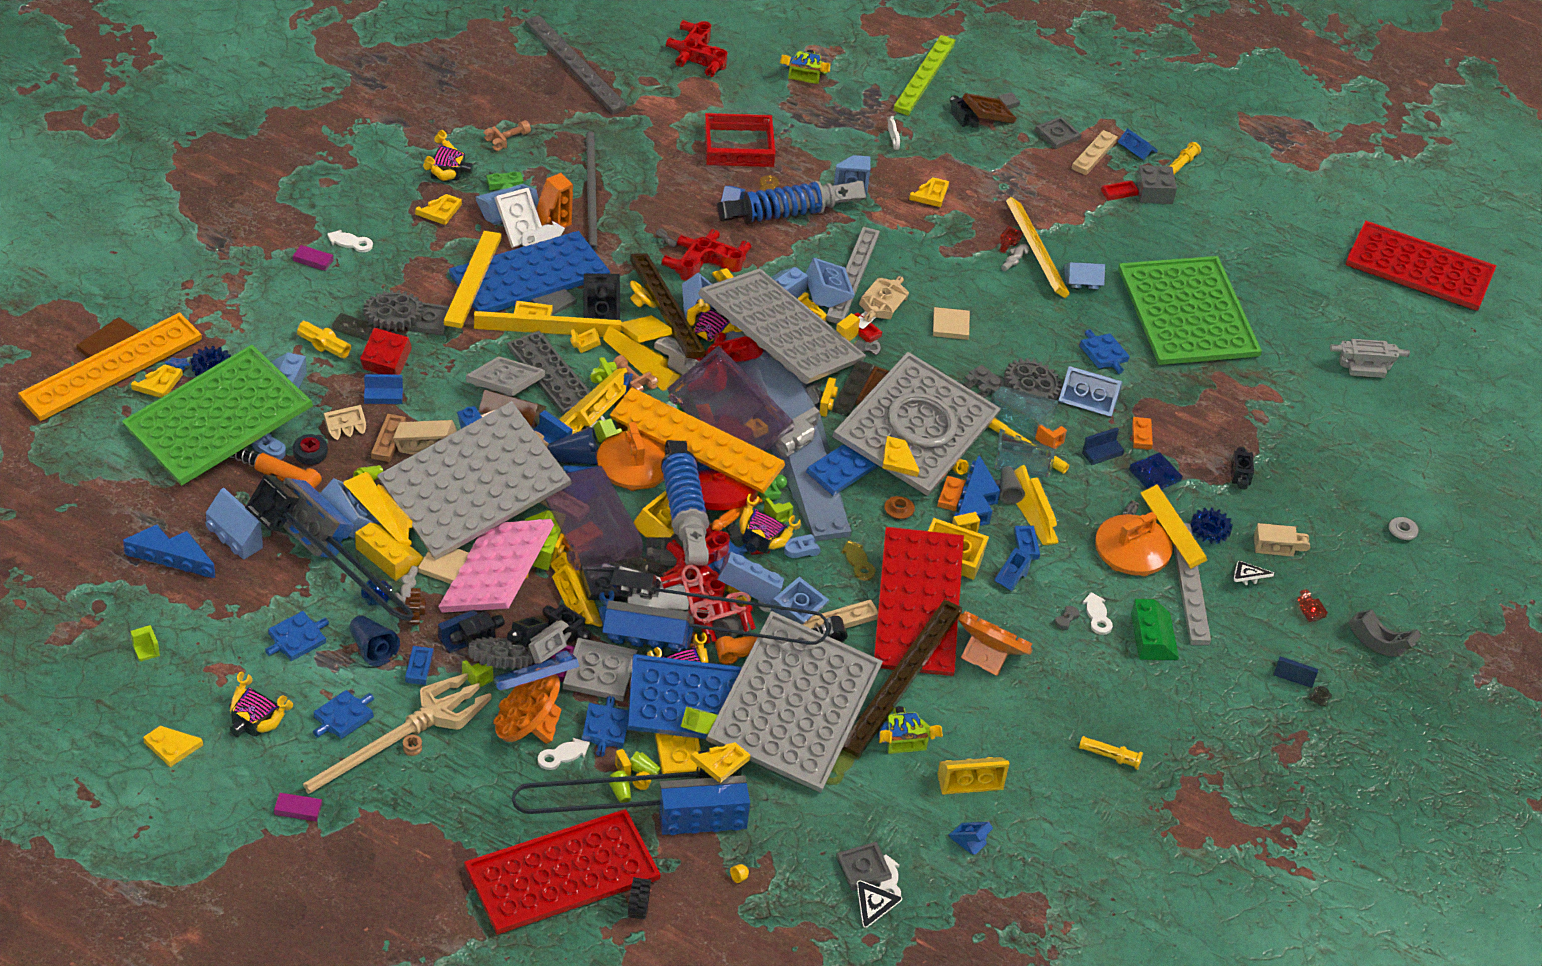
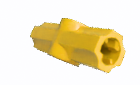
[297,321,351,359]

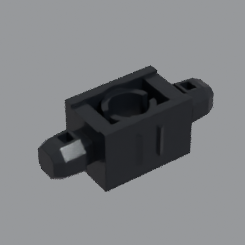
[950,95,980,128]
[1231,447,1254,490]
[542,604,591,643]
[449,611,505,648]
[507,617,550,647]

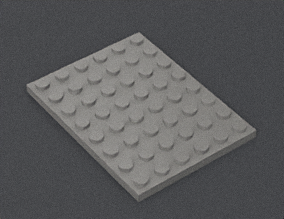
[698,269,866,384]
[832,352,1001,496]
[377,401,572,560]
[706,611,883,793]

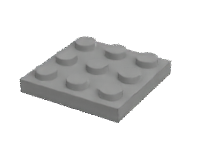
[466,356,545,396]
[563,638,638,701]

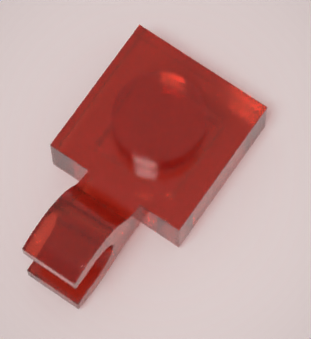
[998,226,1023,253]
[1297,589,1328,622]

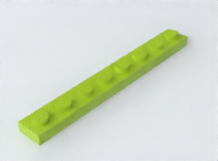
[893,35,956,116]

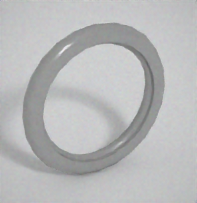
[888,392,957,448]

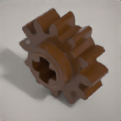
[405,588,426,624]

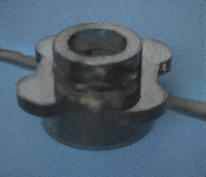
[1308,686,1332,707]

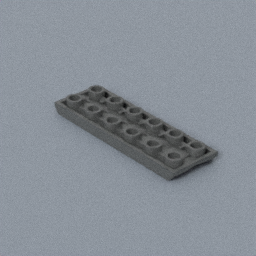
[507,331,590,414]

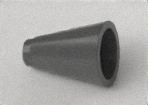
[995,466,1025,504]
[712,615,749,639]

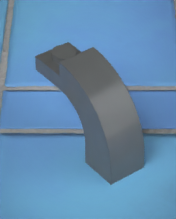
[1348,609,1421,657]

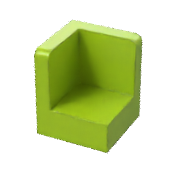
[592,418,622,443]
[763,497,793,523]
[130,625,160,662]
[462,660,493,687]
[681,706,718,734]

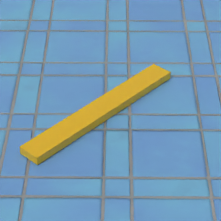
[1006,197,1070,298]
[444,231,501,328]
[474,311,621,337]

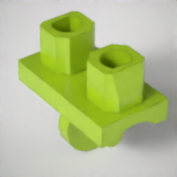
[590,357,617,384]

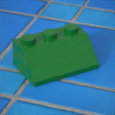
[1131,599,1179,660]

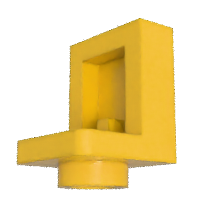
[570,328,601,353]

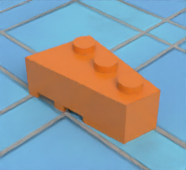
[536,173,573,228]

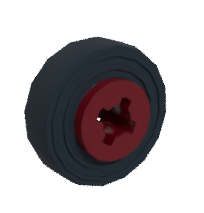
[293,434,328,465]

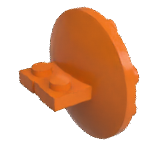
[597,422,665,491]
[1095,512,1173,576]
[958,611,1033,676]
[493,668,562,744]

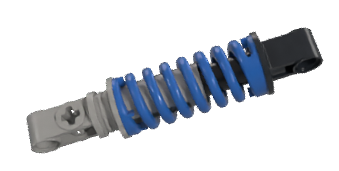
[717,181,866,224]
[661,440,709,566]

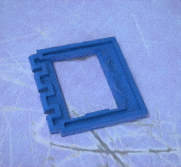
[493,650,580,690]

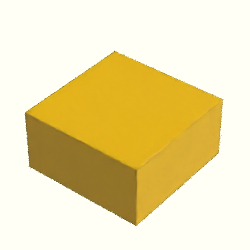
[836,313,860,341]
[952,512,980,533]

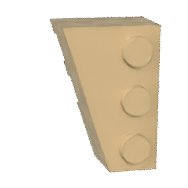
[393,420,457,455]

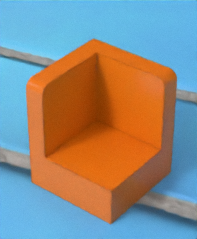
[1035,425,1067,451]

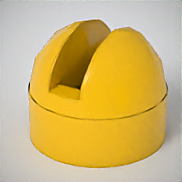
[952,459,969,475]
[633,771,651,790]
[730,864,749,883]

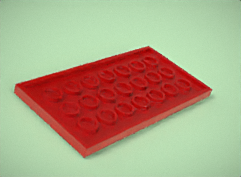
[1345,220,1497,311]
[874,527,964,676]
[464,809,661,935]

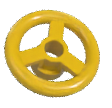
[630,281,657,308]

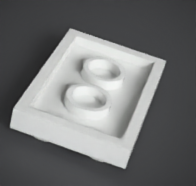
[495,188,542,248]

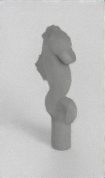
[1001,244,1029,271]
[395,566,418,604]

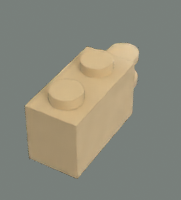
[1254,523,1310,556]

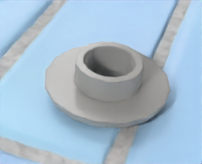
[1388,517,1419,540]

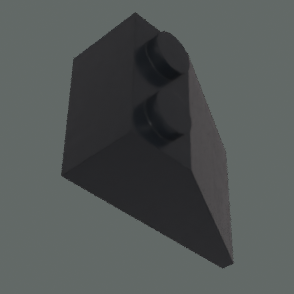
[583,273,620,320]

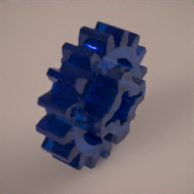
[190,346,231,376]
[1190,507,1233,544]

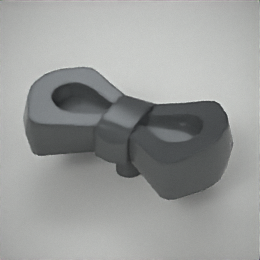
[656,228,677,247]
[854,340,881,355]
[725,520,744,541]
[1054,606,1079,630]

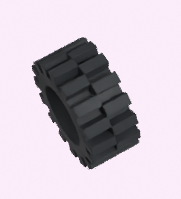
[627,877,651,920]

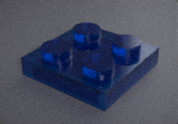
[1129,452,1183,490]

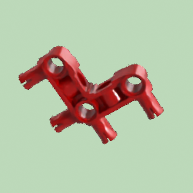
[666,20,728,77]
[661,229,752,281]
[687,332,763,393]
[663,525,730,601]
[660,565,756,644]

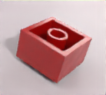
[360,328,412,375]

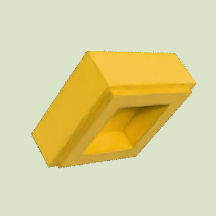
[615,749,631,776]

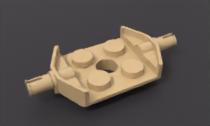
[859,276,909,322]

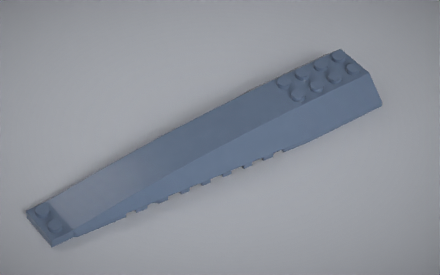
[725,331,851,541]

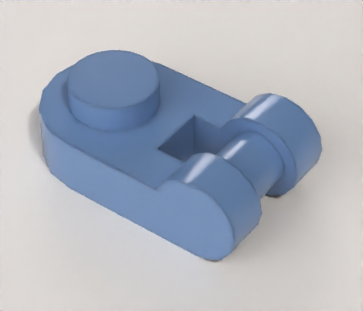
[251,433,286,460]
[784,534,821,558]

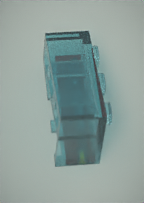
[991,386,1058,437]
[994,429,1055,478]

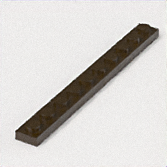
[630,253,705,359]
[842,599,962,758]

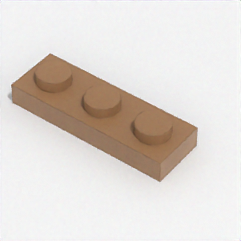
[371,414,406,462]

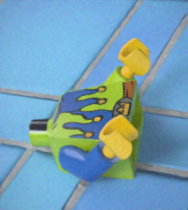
[780,50,831,84]
[878,706,943,754]

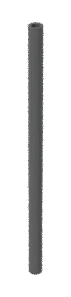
[586,132,597,251]

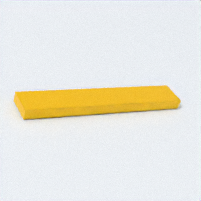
[1141,485,1207,569]

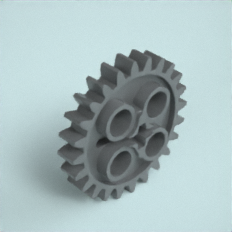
[363,290,424,331]
[1003,358,1062,401]
[468,637,534,669]

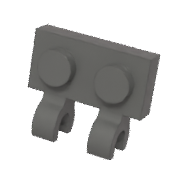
[963,365,1007,398]
[645,534,680,566]

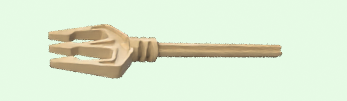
[303,673,491,794]

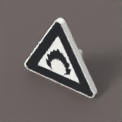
[1234,561,1274,585]
[857,880,902,928]

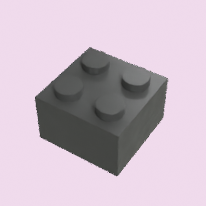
[1136,165,1177,204]

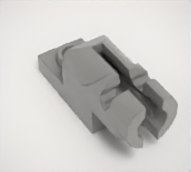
[654,336,705,381]
[776,407,819,458]
[529,621,571,664]

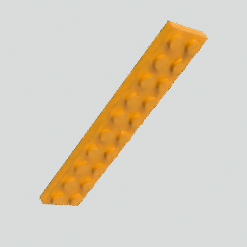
[18,312,202,421]
[610,387,785,494]

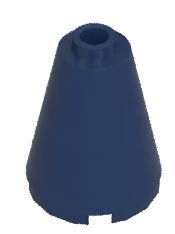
[547,427,598,465]
[349,615,400,666]

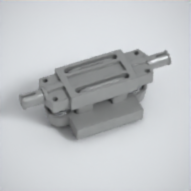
[1330,339,1410,378]

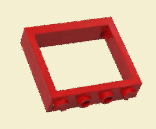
[704,113,775,167]

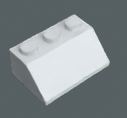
[627,583,689,611]

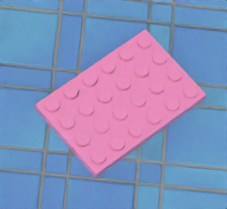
[438,519,554,612]

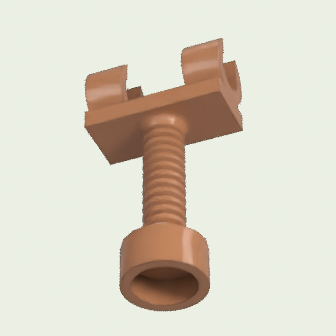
[483,120,531,151]
[613,355,658,391]

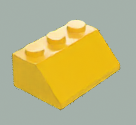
[632,490,675,537]
[928,518,989,580]
[355,522,424,581]
[937,757,1009,795]

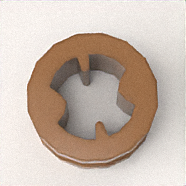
[403,735,422,756]

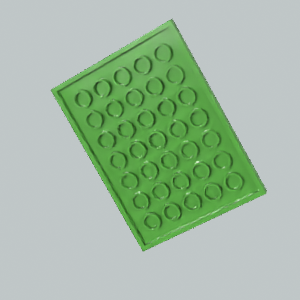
[1118,256,1262,365]
[122,345,313,486]

